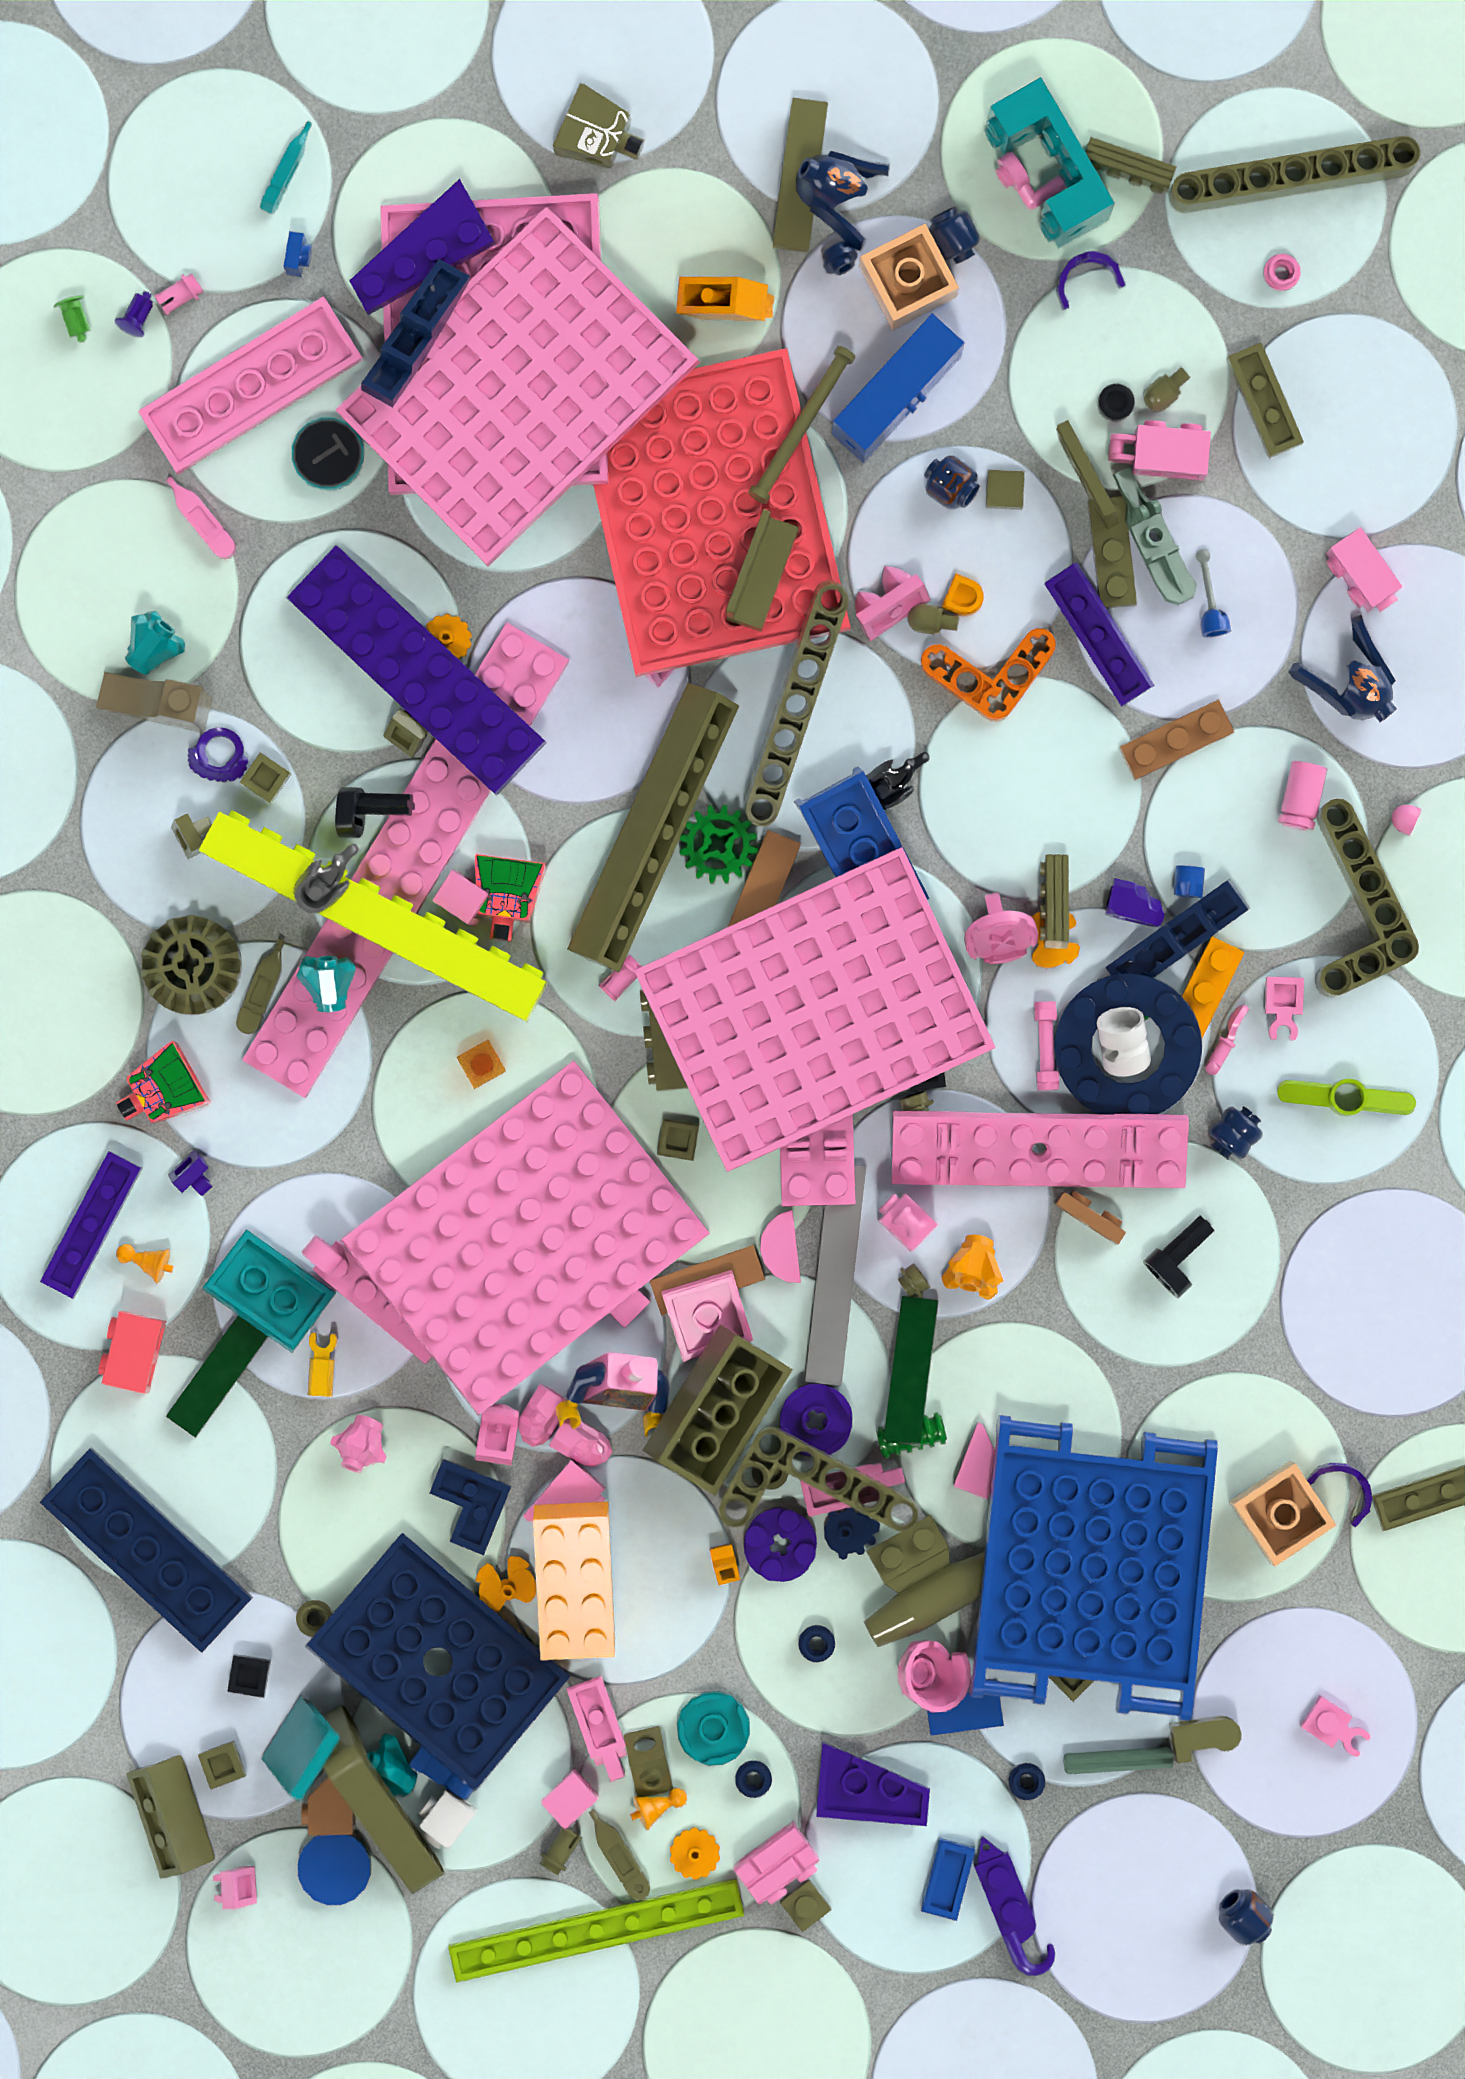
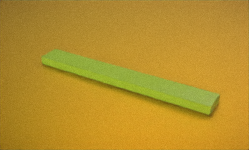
[448,1878,745,1983]

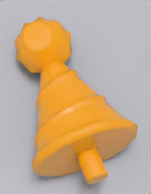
[116,1244,174,1284]
[630,1788,688,1830]

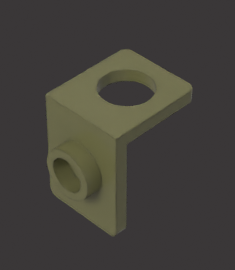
[624,1727,673,1797]

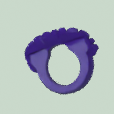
[187,727,248,783]

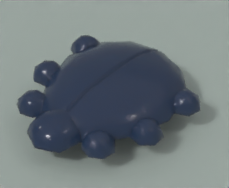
[824,1507,880,1560]

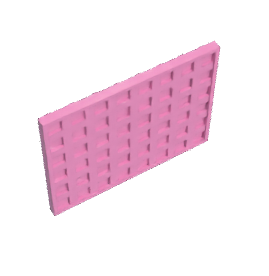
[336,206,700,567]
[634,847,996,1172]
[341,1061,710,1416]

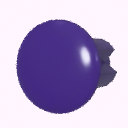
[114,291,153,338]

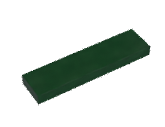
[883,1296,939,1447]
[165,1315,268,1438]

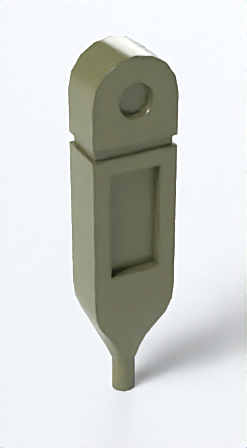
[236,939,285,1034]
[589,1809,650,1900]

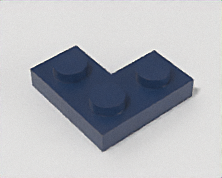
[429,1459,512,1556]

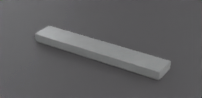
[805,1165,866,1386]

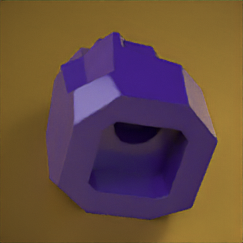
[1105,878,1165,928]

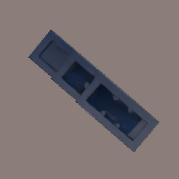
[361,259,470,408]
[1105,879,1251,978]

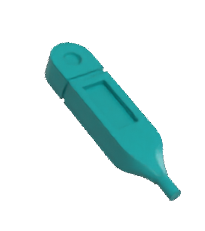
[260,121,312,215]

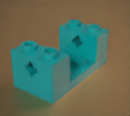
[984,77,1115,249]

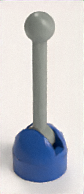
[1196,549,1231,638]

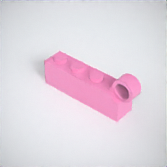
[301,1235,432,1364]

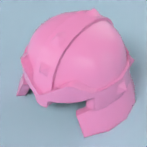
[897,1640,971,1712]

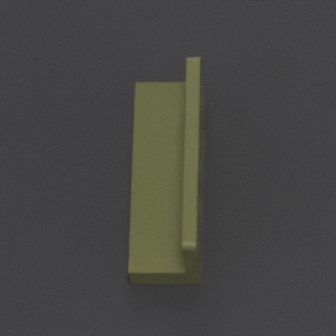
[726,509,799,632]
[126,1755,215,1879]

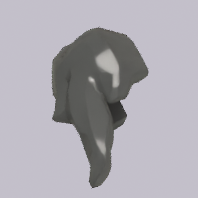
[293,844,359,913]

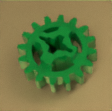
[679,805,758,885]

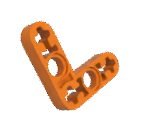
[921,628,1056,721]

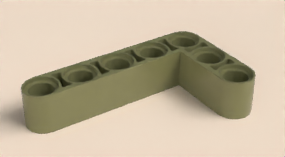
[1315,798,1419,998]
[719,1426,918,1532]
[323,1704,445,1894]

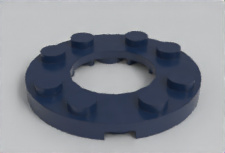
[1055,973,1202,1114]

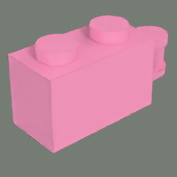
[1108,420,1211,481]
[878,1194,938,1251]

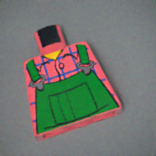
[475,854,546,942]
[116,1041,211,1123]

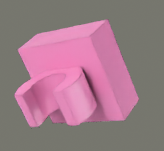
[213,1866,257,1909]

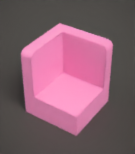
[432,870,488,926]
[542,1768,599,1829]

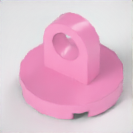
[964,892,1038,964]

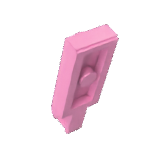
[800,1463,905,1517]
[566,1675,627,1781]

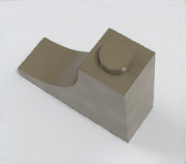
[96,672,213,733]

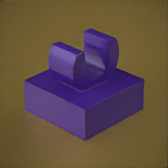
[168,1150,213,1196]

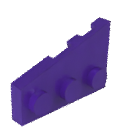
[816,1741,930,1826]

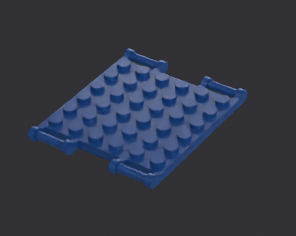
[970,1415,1218,1721]

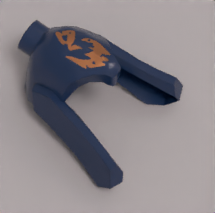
[796,150,890,251]
[1288,614,1397,723]

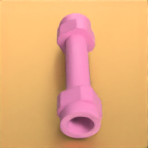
[1034,1001,1059,1090]

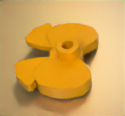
[1031,912,1080,968]
[475,1556,537,1612]

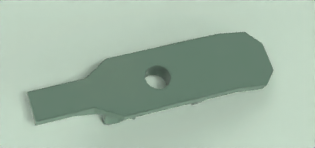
[1113,467,1197,605]

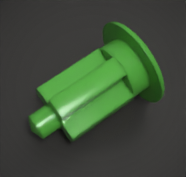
[53,295,90,342]

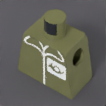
[553,83,645,168]

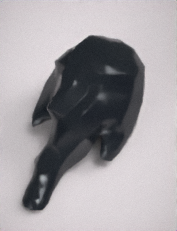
[866,752,930,810]

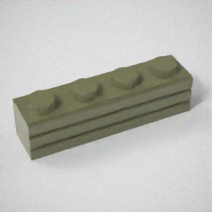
[1085,137,1176,194]
[1040,854,1069,949]

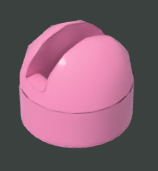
[1392,804,1422,836]

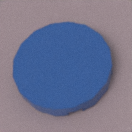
[298,1835,371,1905]

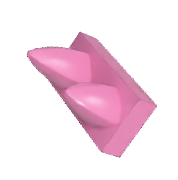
[855,566,931,641]

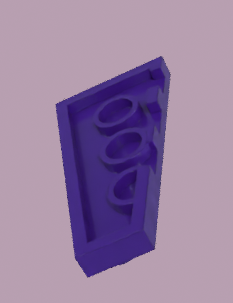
[349,179,496,315]

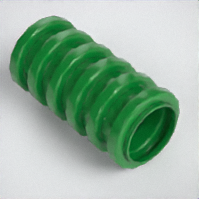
[876,1412,947,1459]

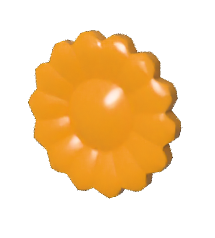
[426,614,472,659]
[670,1827,720,1880]

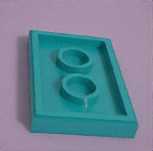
[202,1229,336,1353]
[261,1696,340,1801]

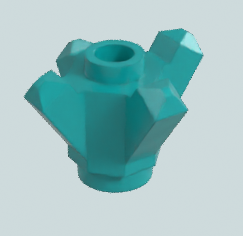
[125,611,185,675]
[296,956,356,1012]
[366,1733,417,1798]

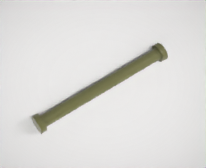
[748,346,856,504]

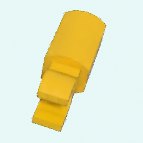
[307,1332,338,1397]

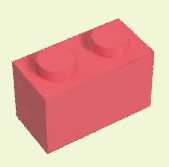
[98,1311,167,1394]

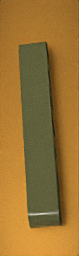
[1169,136,1420,213]
[744,580,849,827]

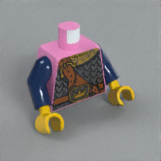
[555,1353,670,1438]

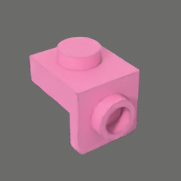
[475,1404,519,1466]

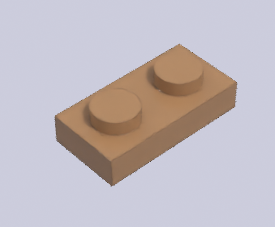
[1054,1190,1126,1245]

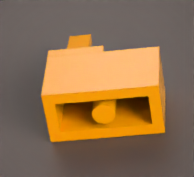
[676,277,774,321]

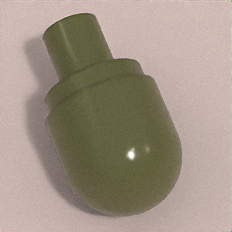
[1144,367,1190,412]
[907,604,959,635]

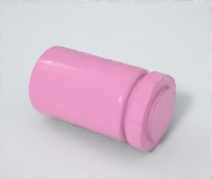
[1278,761,1328,831]

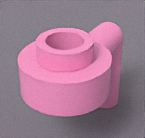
[995,151,1066,209]

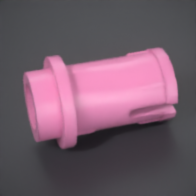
[154,273,203,315]
[598,954,642,1001]

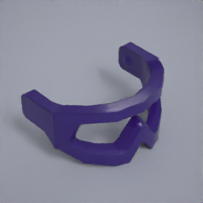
[1055,251,1126,311]
[1306,1463,1373,1527]

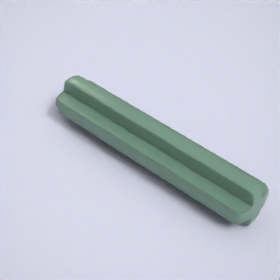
[1063,1747,1173,1774]

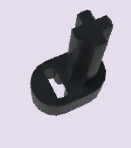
[335,787,415,838]
[1143,1215,1215,1298]

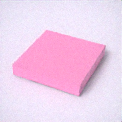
[661,1270,753,1362]

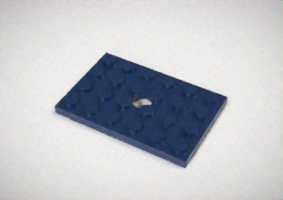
[305,1533,571,1792]

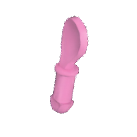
[1205,1004,1249,1075]

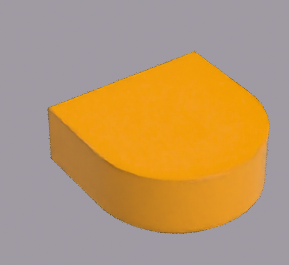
[941,573,984,617]

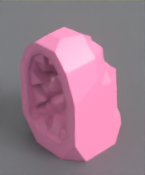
[518,1383,568,1447]
[549,1418,612,1467]

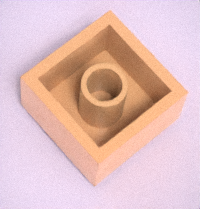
[859,224,959,330]
[1229,1461,1337,1566]

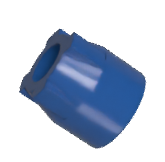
[1174,865,1205,898]

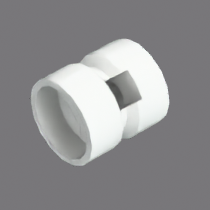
[1096,1007,1151,1076]

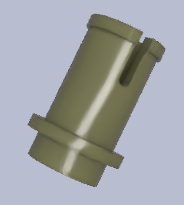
[539,1827,582,1876]

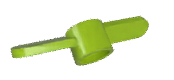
[1277,1079,1416,1116]

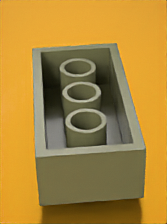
[643,1324,793,1496]

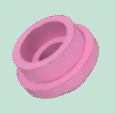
[1264,254,1301,291]

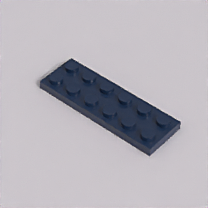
[39,1447,253,1653]

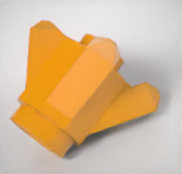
[941,1234,1004,1300]

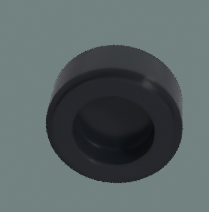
[1097,383,1135,422]

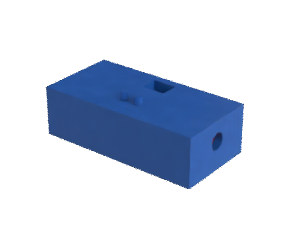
[831,313,965,464]

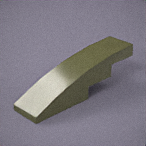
[773,97,828,253]

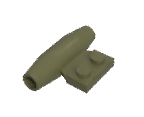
[863,1515,985,1647]

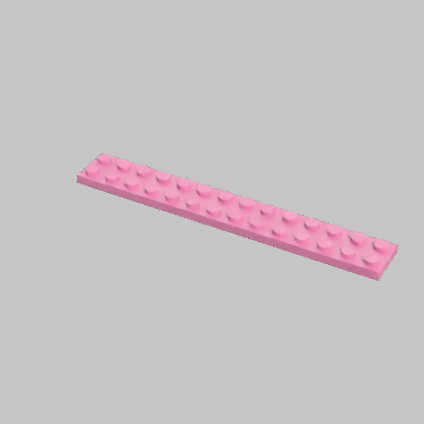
[242,622,570,1098]

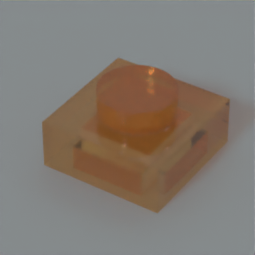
[456,1039,507,1089]

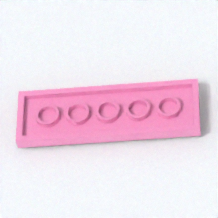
[138,296,363,475]

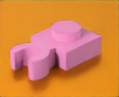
[1265,977,1304,1041]
[1300,1695,1371,1757]

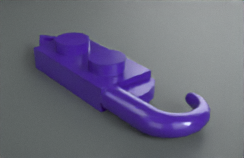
[974,1836,1056,1976]

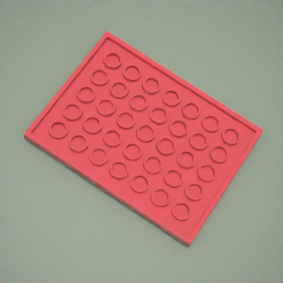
[593,348,851,677]

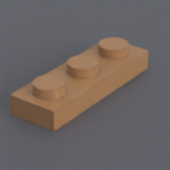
[1119,699,1234,781]

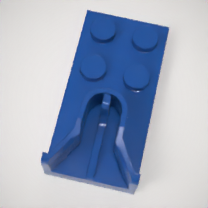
[794,766,930,900]

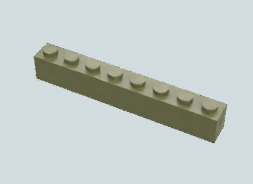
[567,683,739,972]

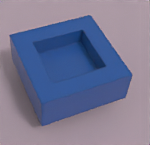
[283,231,312,277]

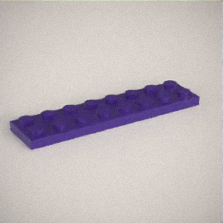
[286,545,547,796]

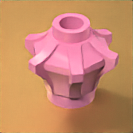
[330,1415,386,1473]

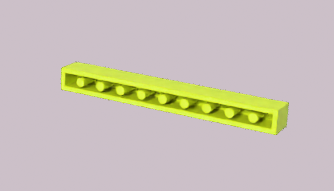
[198,810,548,1023]

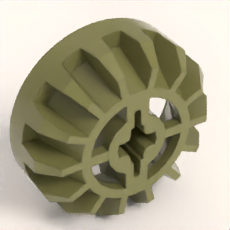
[140,915,242,1015]

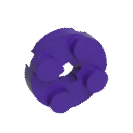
[780,1384,853,1457]
[744,1507,817,1582]

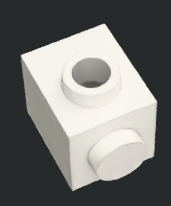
[419,1789,477,1849]

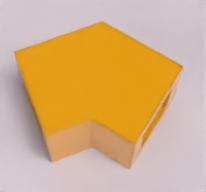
[709,1543,741,1586]

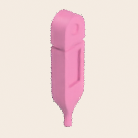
[166,477,236,559]

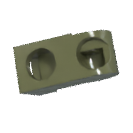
[1169,1716,1242,1764]

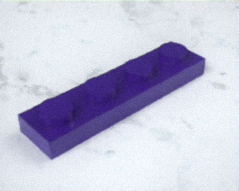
[1044,563,1155,707]
[40,1151,143,1299]

